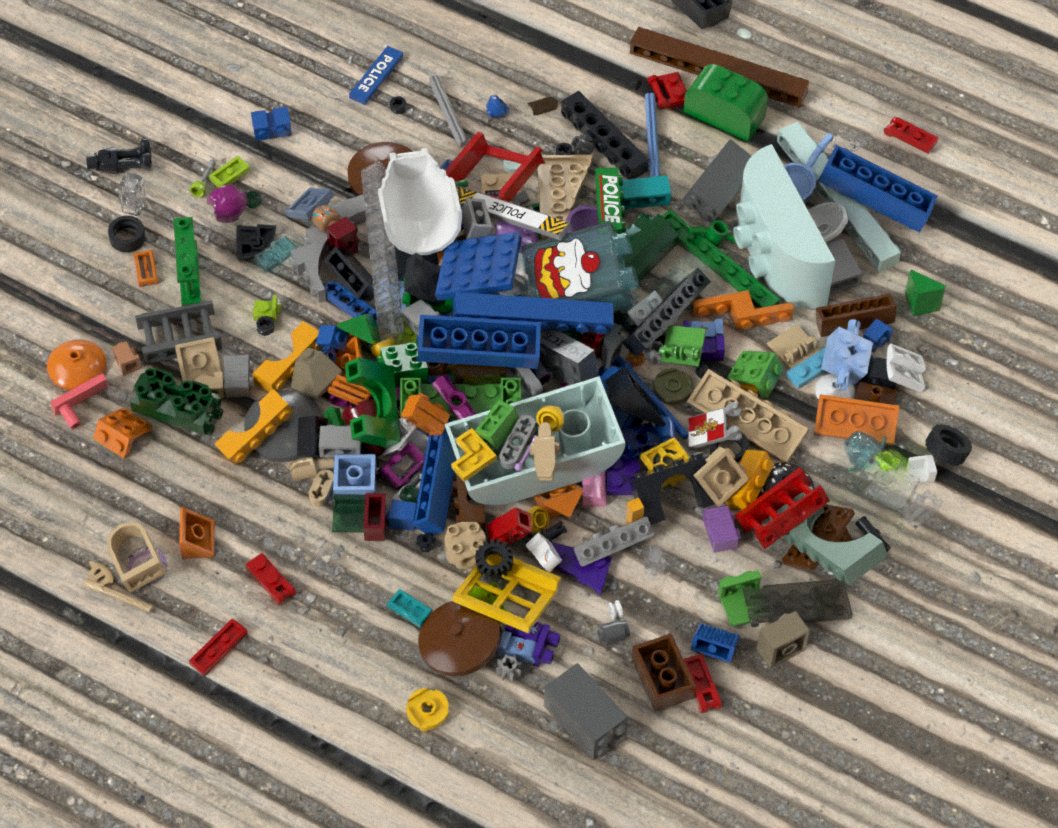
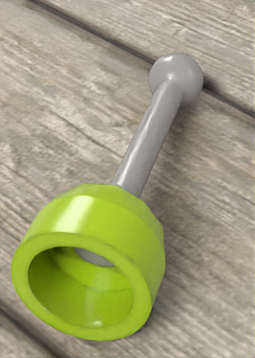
[189,160,216,197]

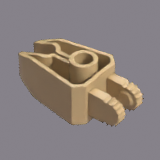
[530,422,560,481]

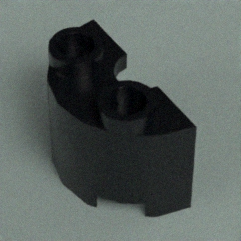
[857,355,897,390]

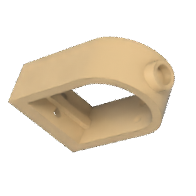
[107,522,167,592]

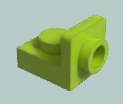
[253,295,281,321]

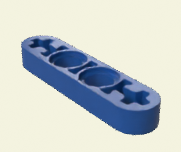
[324,281,382,329]

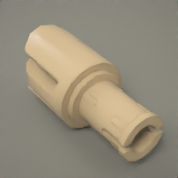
[288,457,334,481]

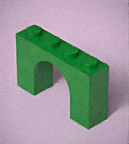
[345,357,400,448]

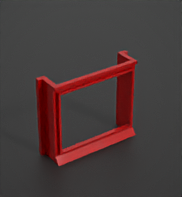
[445,132,545,202]

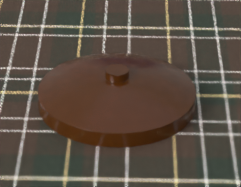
[347,142,413,205]
[418,601,502,676]

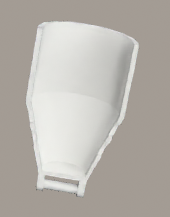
[378,148,462,255]

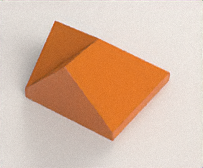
[534,484,583,519]

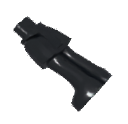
[86,137,152,174]

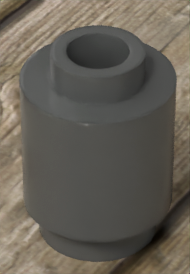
[597,619,630,645]

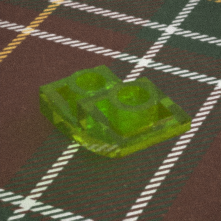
[874,449,909,472]

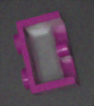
[377,441,425,488]

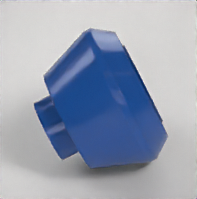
[486,95,509,119]

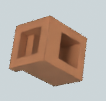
[112,341,141,376]

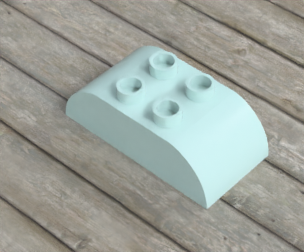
[733,144,835,309]
[445,376,625,505]

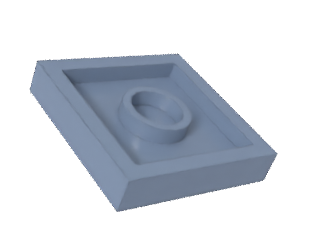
[285,188,335,220]

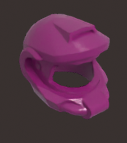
[207,184,247,223]

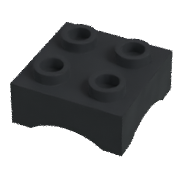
[404,253,445,306]

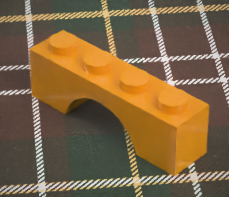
[253,321,321,393]
[214,389,294,466]

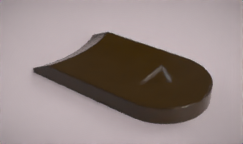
[527,97,558,115]

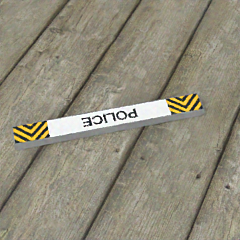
[456,186,572,241]

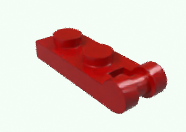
[883,116,939,154]
[246,553,297,605]
[684,654,722,714]

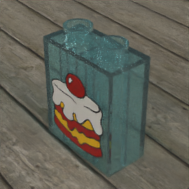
[522,221,639,331]

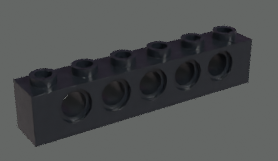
[561,90,649,180]
[622,268,711,357]

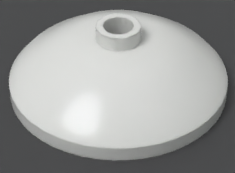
[808,202,848,242]

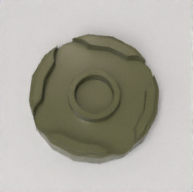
[653,368,693,405]

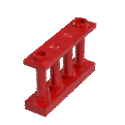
[734,467,830,550]

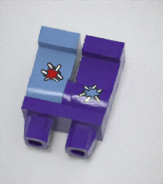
[680,319,725,361]
[498,613,560,667]

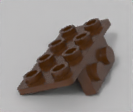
[782,504,855,570]

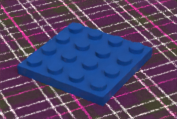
[435,231,522,300]

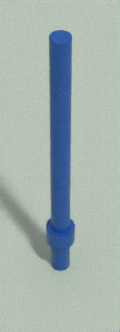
[615,355,688,440]

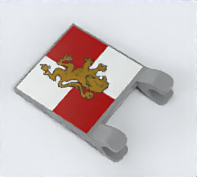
[688,402,742,450]

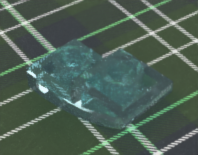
[254,236,297,272]

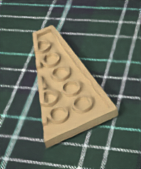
[537,155,593,239]

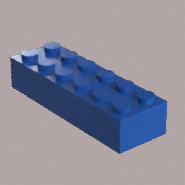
[818,145,938,233]
[417,315,541,369]

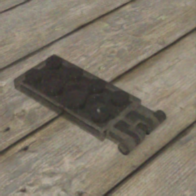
[743,579,853,628]

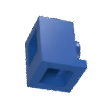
[863,319,893,353]

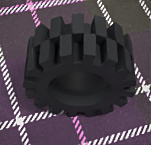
[475,539,513,580]

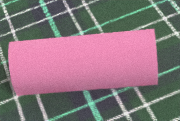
[582,470,607,506]

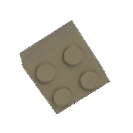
[757,611,810,669]

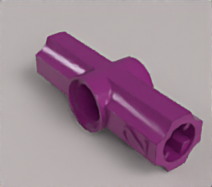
[432,375,477,420]

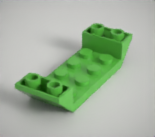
[400,378,521,422]

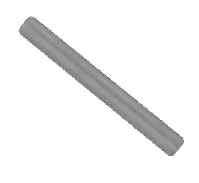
[429,75,467,147]

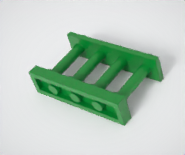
[173,217,201,306]

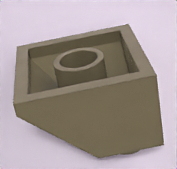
[290,347,344,399]

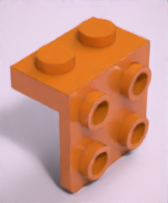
[93,408,152,459]

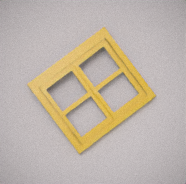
[452,554,561,633]

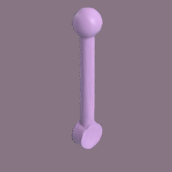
[515,435,538,471]

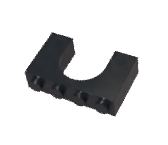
[628,452,715,525]

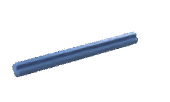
[645,93,660,177]

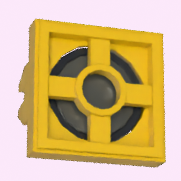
[640,437,690,487]

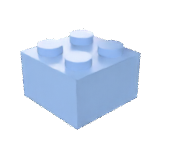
[333,454,377,502]

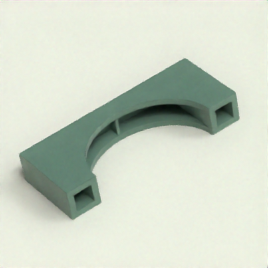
[769,492,888,585]

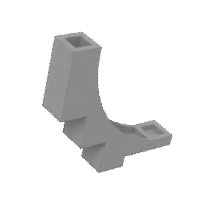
[289,195,371,303]

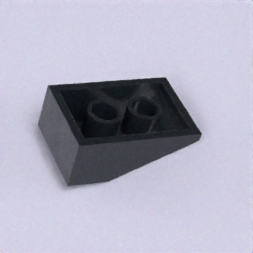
[605,366,666,427]

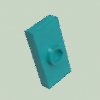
[387,588,433,628]

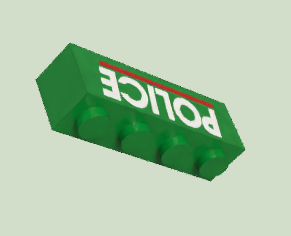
[595,167,626,241]

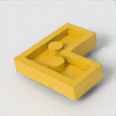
[451,428,497,482]

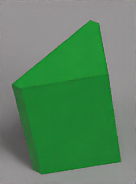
[905,269,946,316]
[337,314,381,344]

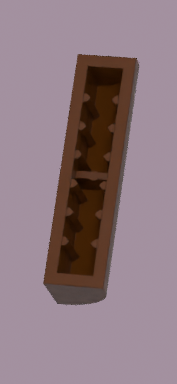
[816,293,897,337]

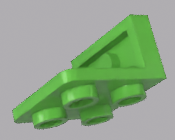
[727,351,784,398]
[717,570,770,627]

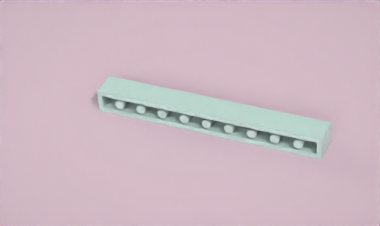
[777,121,901,273]

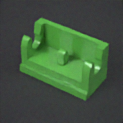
[475,400,519,450]

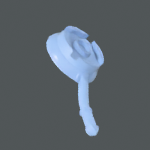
[784,133,834,204]

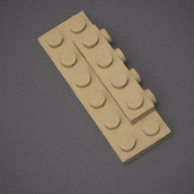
[687,369,809,463]

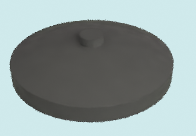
[244,390,323,462]

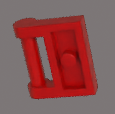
[647,72,687,109]

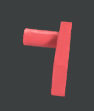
[50,373,108,429]

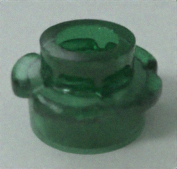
[245,191,262,209]
[400,485,419,503]

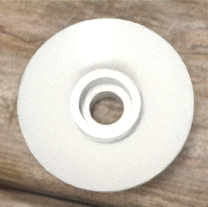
[815,374,855,399]

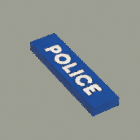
[349,46,403,105]

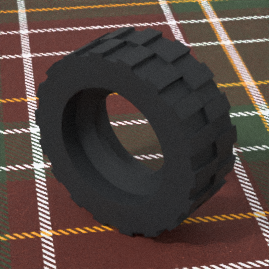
[925,424,972,466]

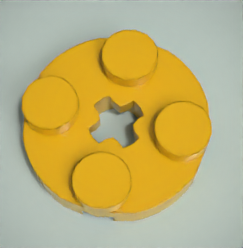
[406,688,449,732]

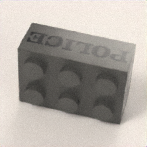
[540,329,599,385]

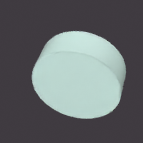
[503,160,521,173]

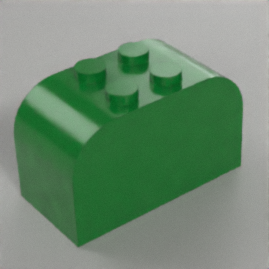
[684,64,768,141]

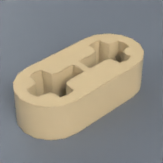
[309,469,334,507]

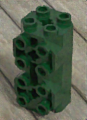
[599,213,679,293]
[130,368,224,436]

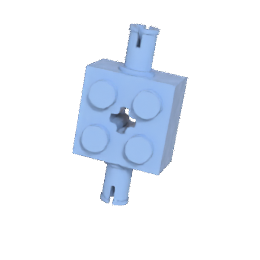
[821,320,873,390]

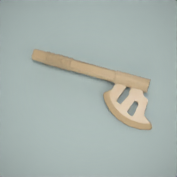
[83,561,153,612]

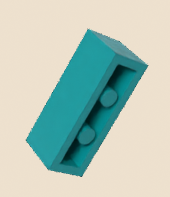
[619,175,671,210]

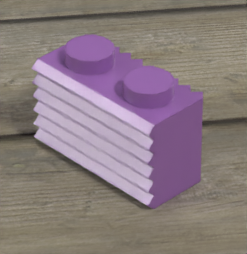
[702,505,741,553]

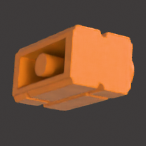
[401,393,450,436]

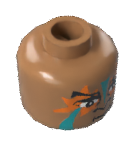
[312,205,341,233]

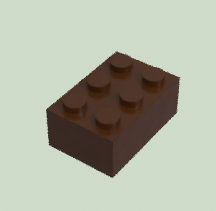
[631,633,696,712]

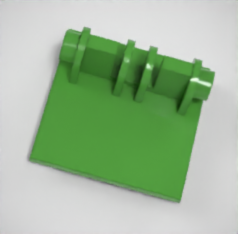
[659,325,706,367]

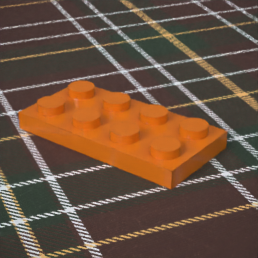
[814,394,899,446]

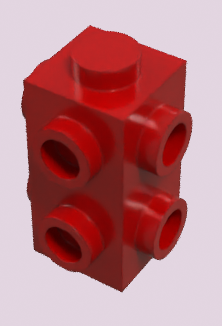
[487,507,532,547]

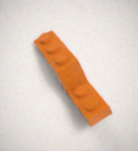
[691,291,794,330]

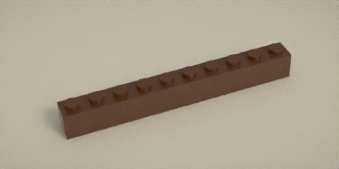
[630,27,809,108]

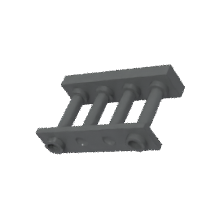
[135,301,222,364]

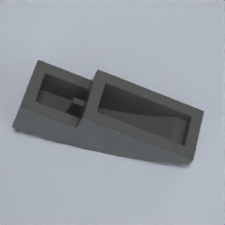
[600,323,624,369]

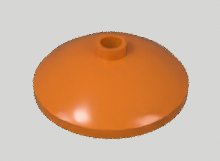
[47,339,107,390]

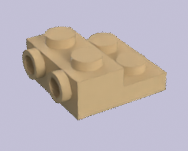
[694,447,749,506]

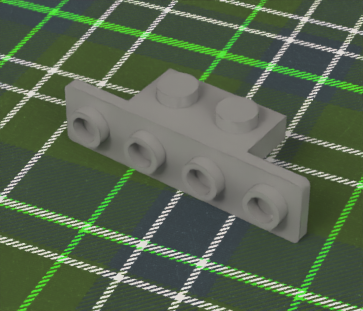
[574,517,654,566]

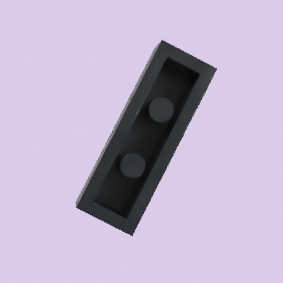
[324,247,382,302]

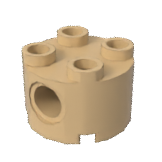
[445,522,486,569]

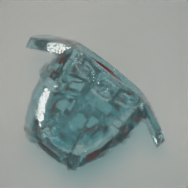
[843,430,887,473]

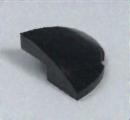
[236,224,276,260]

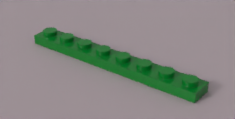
[662,209,780,308]

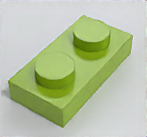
[209,155,250,188]

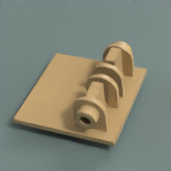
[767,324,821,369]

